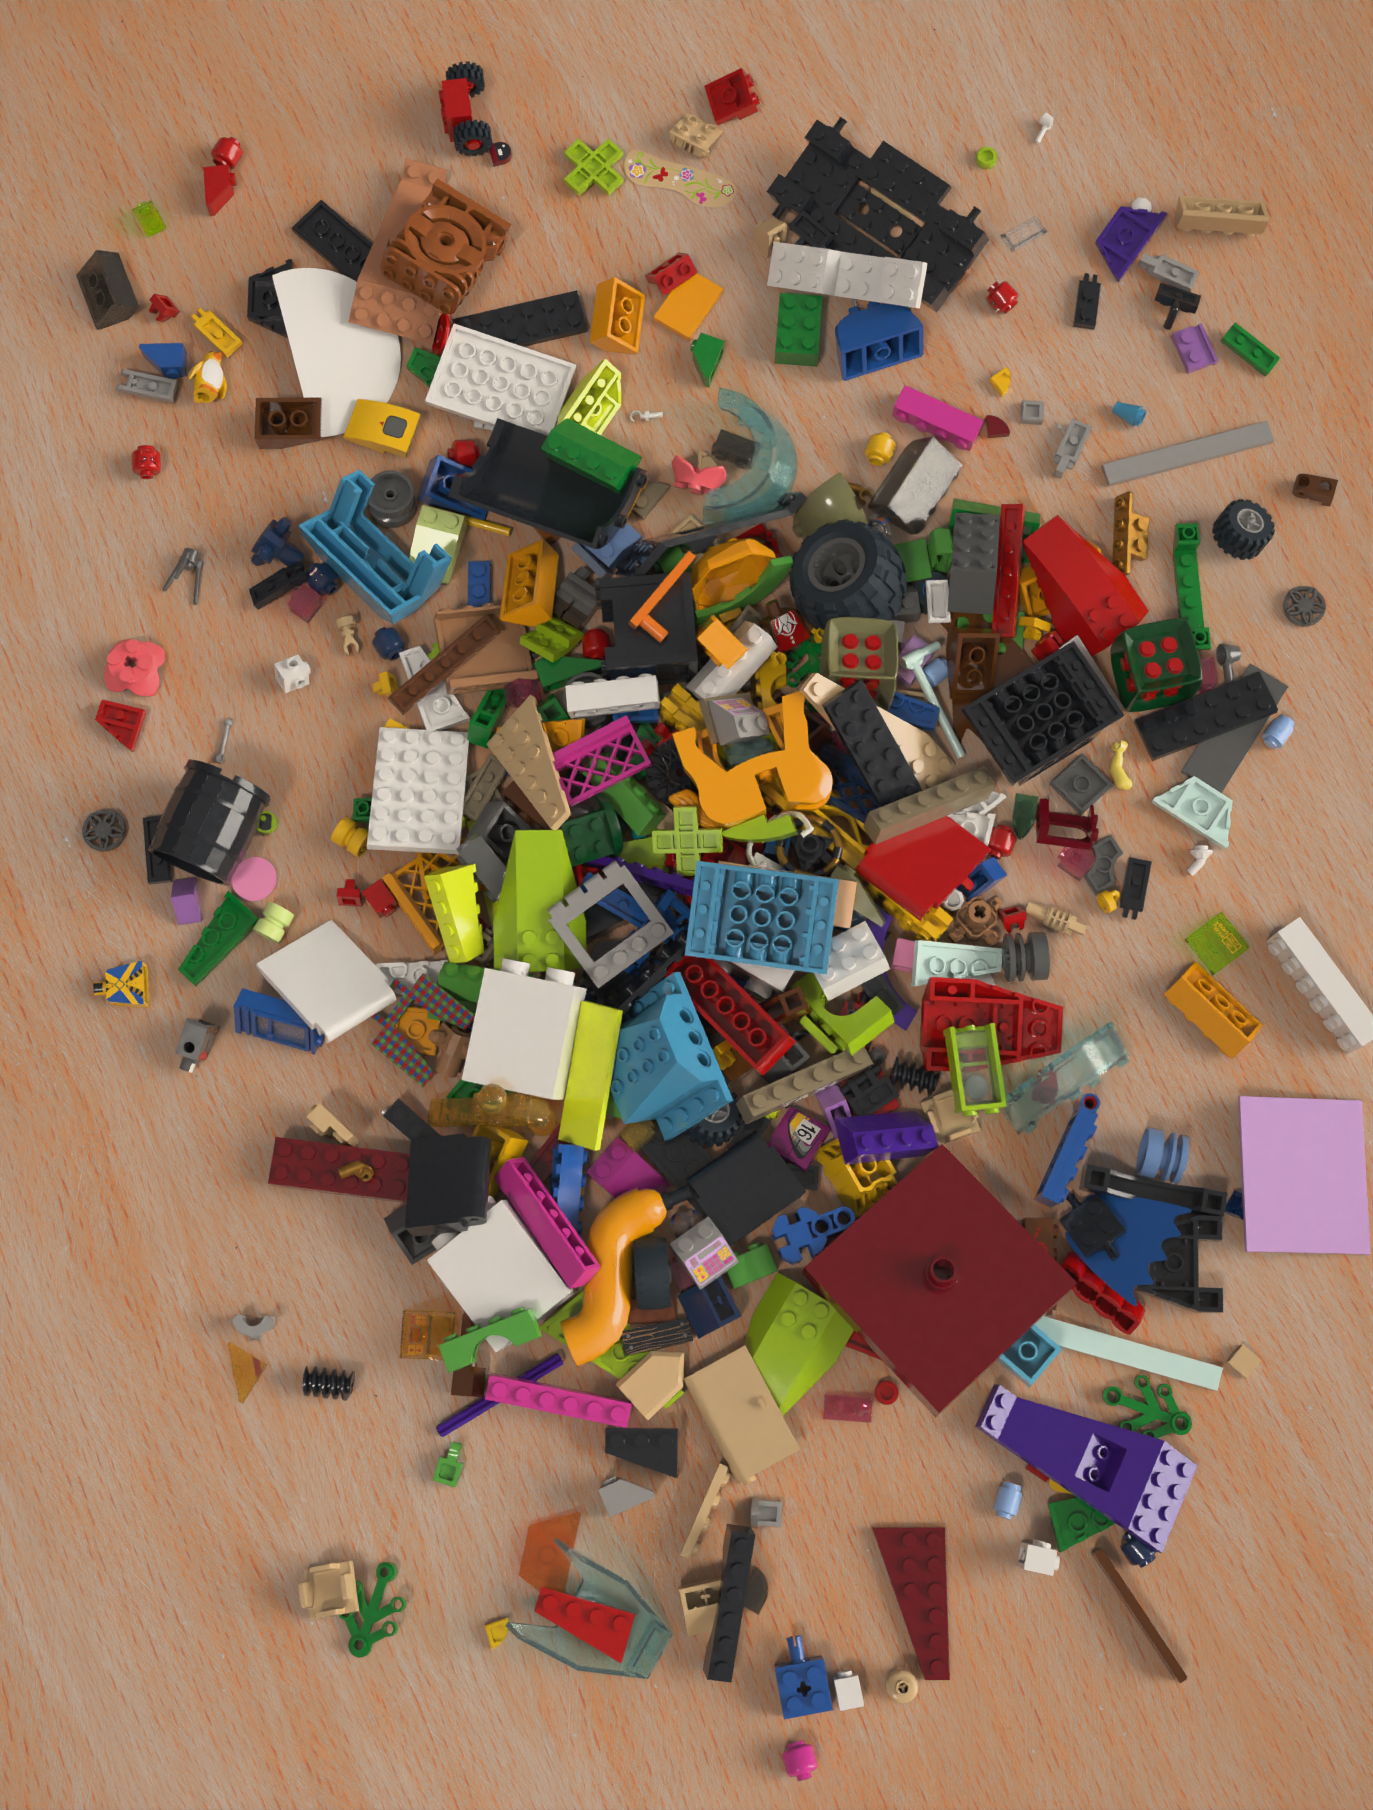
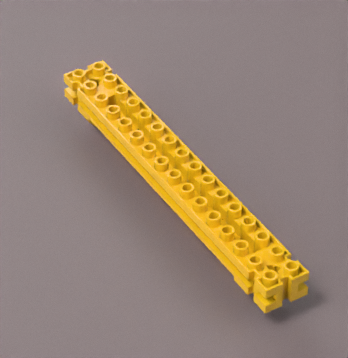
[660,683,953,942]

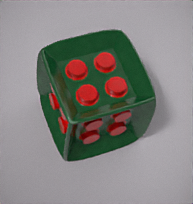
[1110,618,1202,712]

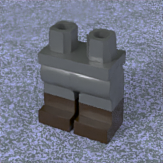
[552,566,601,632]

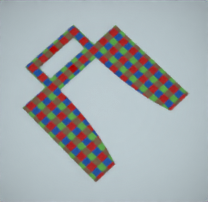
[371,973,475,1087]

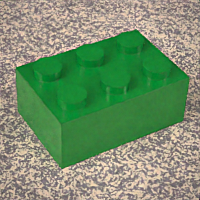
[774,293,823,367]

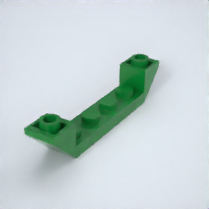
[1172,523,1211,650]

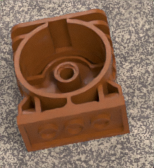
[381,178,511,314]

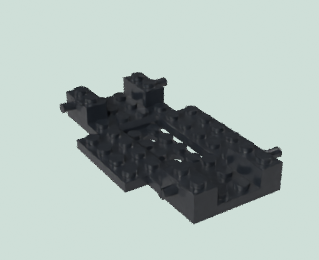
[766,117,989,313]

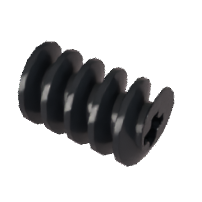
[890,1056,941,1097]
[302,1366,355,1401]

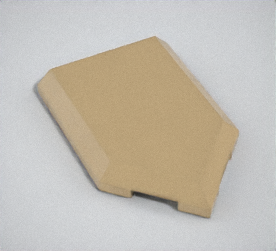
[615,1351,684,1420]

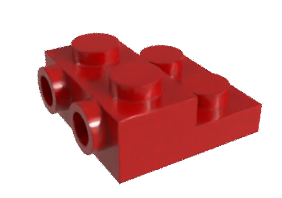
[704,68,760,125]

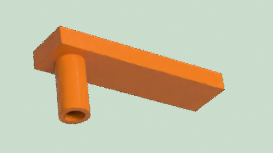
[628,551,696,643]

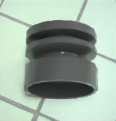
[1001,932,1050,982]

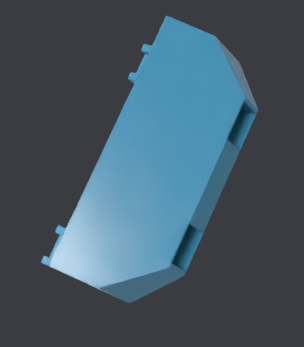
[298,469,452,624]

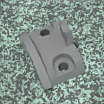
[232,1315,276,1342]

